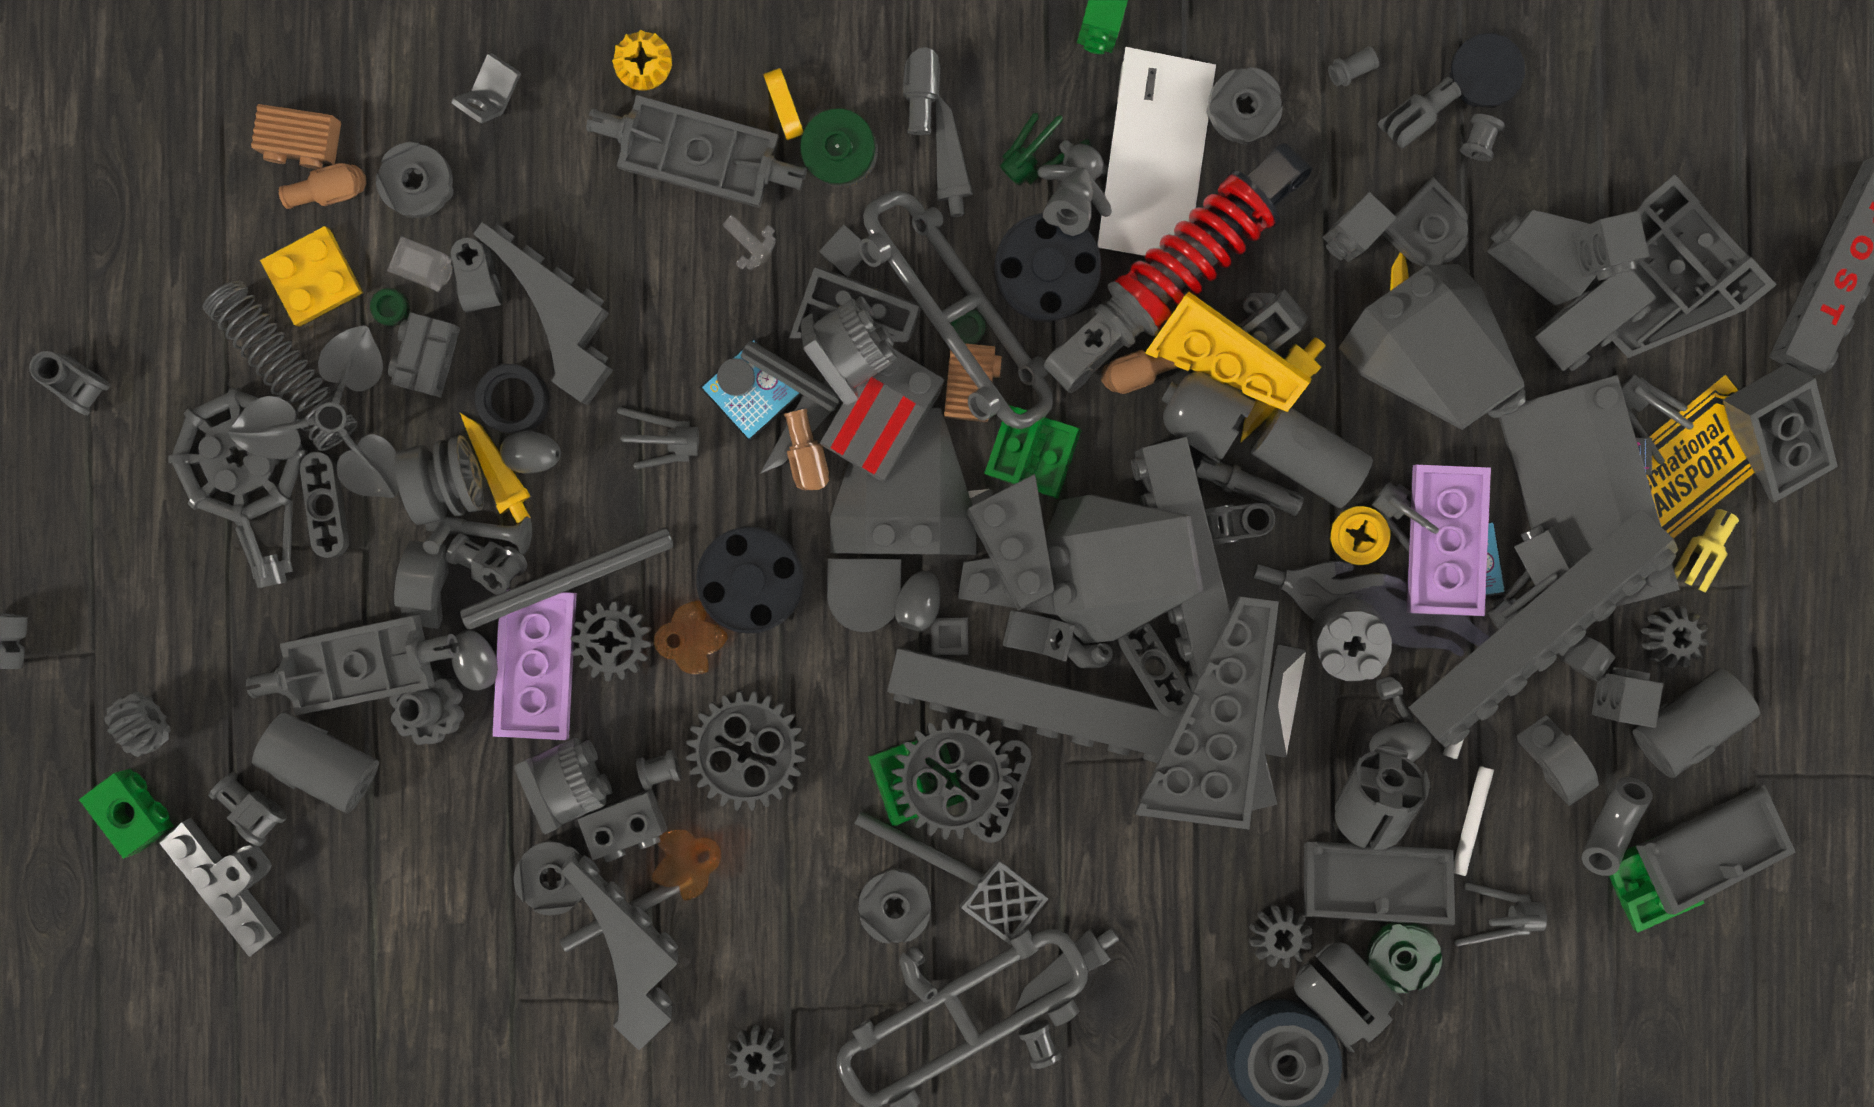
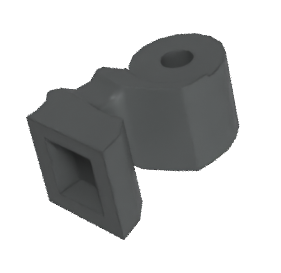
[1557,636,1616,682]

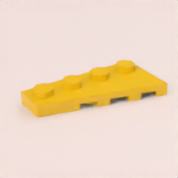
[1145,292,1312,412]

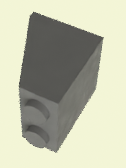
[1487,210,1597,306]

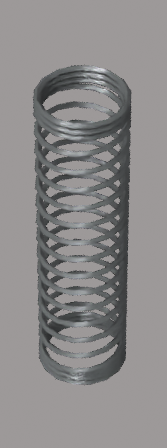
[202,280,357,451]

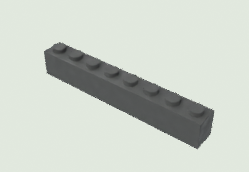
[1408,508,1678,747]
[887,647,1180,763]

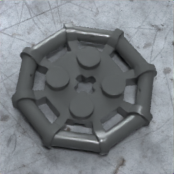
[168,388,308,526]

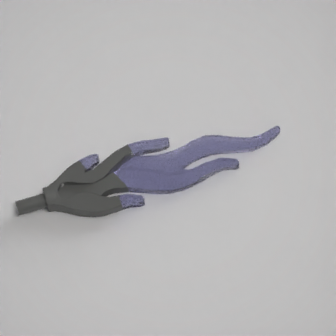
[1253,561,1490,656]

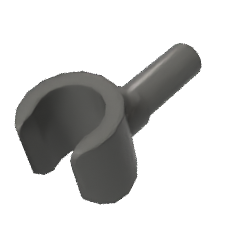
[1376,677,1414,722]

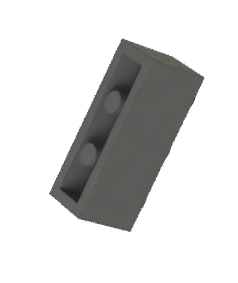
[1530,270,1656,371]

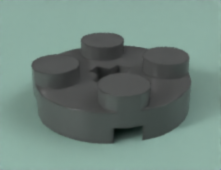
[1206,67,1283,145]
[376,142,454,218]
[514,840,583,916]
[858,867,931,944]

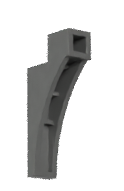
[474,222,613,405]
[561,851,678,1050]

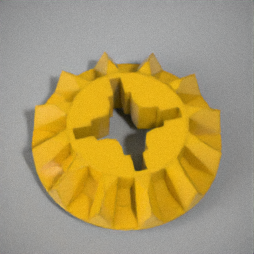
[612,30,672,91]
[1330,506,1390,565]

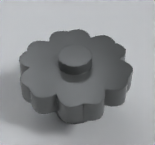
[390,670,464,745]

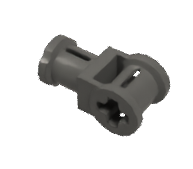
[446,533,527,595]
[208,772,287,846]

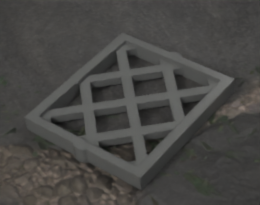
[960,859,1048,945]

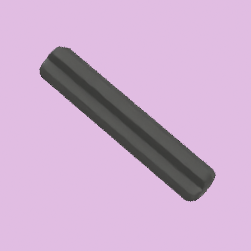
[741,341,841,411]

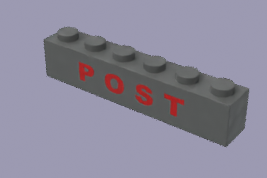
[1769,157,1874,376]

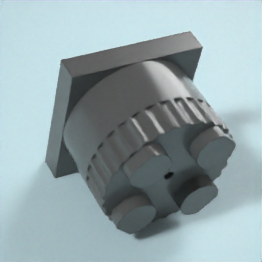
[801,296,898,406]
[514,738,613,834]

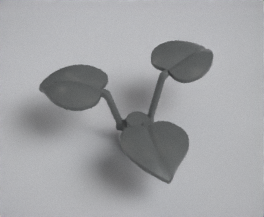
[228,326,399,498]

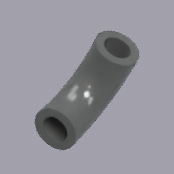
[1581,777,1653,876]

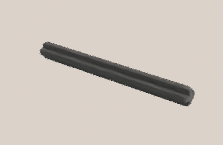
[460,528,673,629]

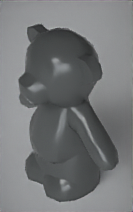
[1038,140,1112,236]

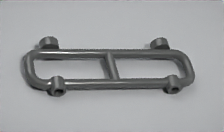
[859,190,1053,429]
[836,929,1088,1107]

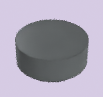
[717,358,755,396]

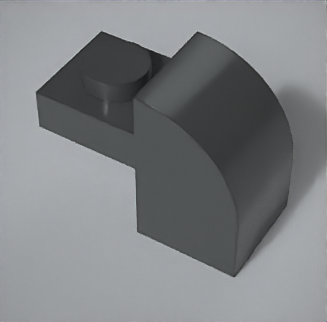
[394,540,449,629]
[1517,715,1599,806]

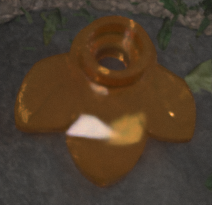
[654,601,728,674]
[652,830,721,901]

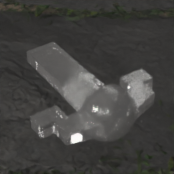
[723,215,777,270]

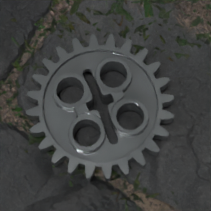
[686,690,806,811]
[892,718,1012,840]

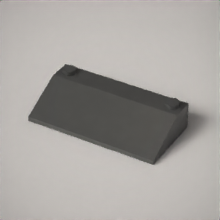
[1499,375,1680,606]

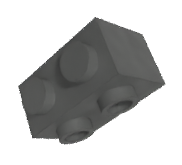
[577,788,668,862]

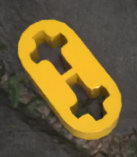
[763,68,803,140]

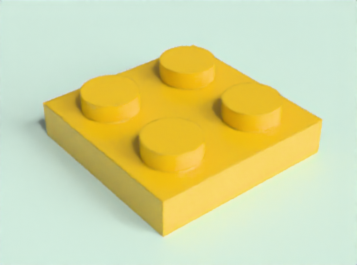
[260,226,363,327]

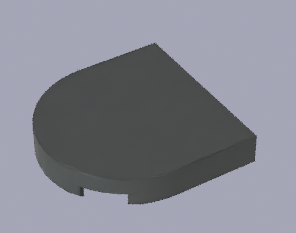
[1382,177,1468,267]
[827,559,901,632]

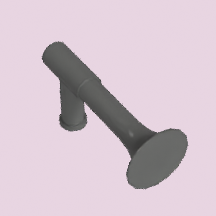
[423,517,532,554]

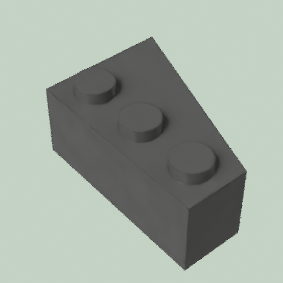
[789,267,921,342]
[967,474,1054,611]

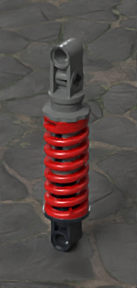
[1044,143,1313,393]

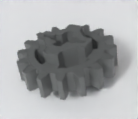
[571,601,653,681]

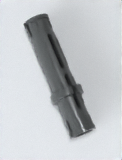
[1195,454,1304,516]

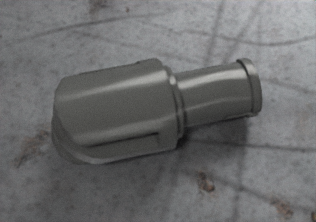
[903,47,940,135]
[1378,77,1461,149]

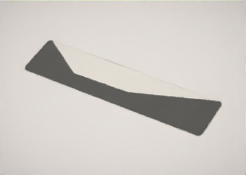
[1261,645,1306,757]

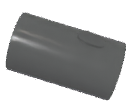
[1250,407,1373,508]
[1633,669,1760,778]
[252,712,379,814]

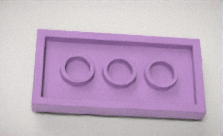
[1407,465,1491,616]
[493,589,577,740]

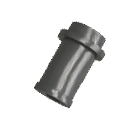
[1328,46,1379,86]

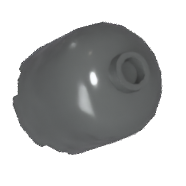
[1161,372,1257,463]

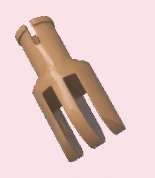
[279,163,367,209]
[1101,350,1178,394]
[784,408,829,490]

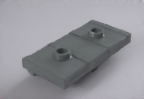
[1636,785,1796,915]
[1304,841,1455,926]

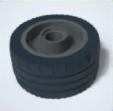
[1226,999,1342,1107]

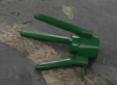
[999,113,1090,186]

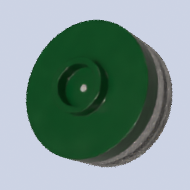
[801,108,878,187]

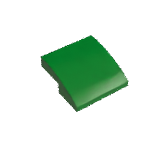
[984,405,1082,499]
[868,739,964,826]
[1609,837,1704,933]

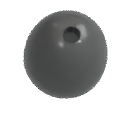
[500,430,561,474]
[894,570,941,631]
[452,630,498,691]
[1369,722,1432,762]

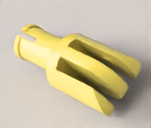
[1674,509,1739,593]

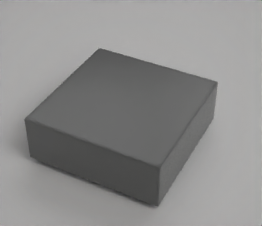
[819,224,863,277]
[931,617,969,655]

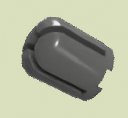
[1335,746,1430,850]
[1294,942,1403,1052]

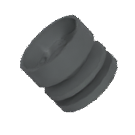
[395,435,484,525]

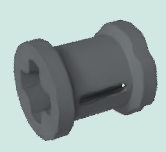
[1460,114,1505,161]
[636,749,682,791]
[1018,1020,1062,1069]

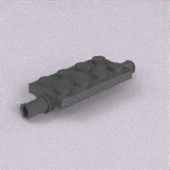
[586,95,807,208]
[246,615,459,716]

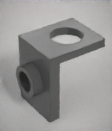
[451,53,521,123]
[1003,610,1075,661]

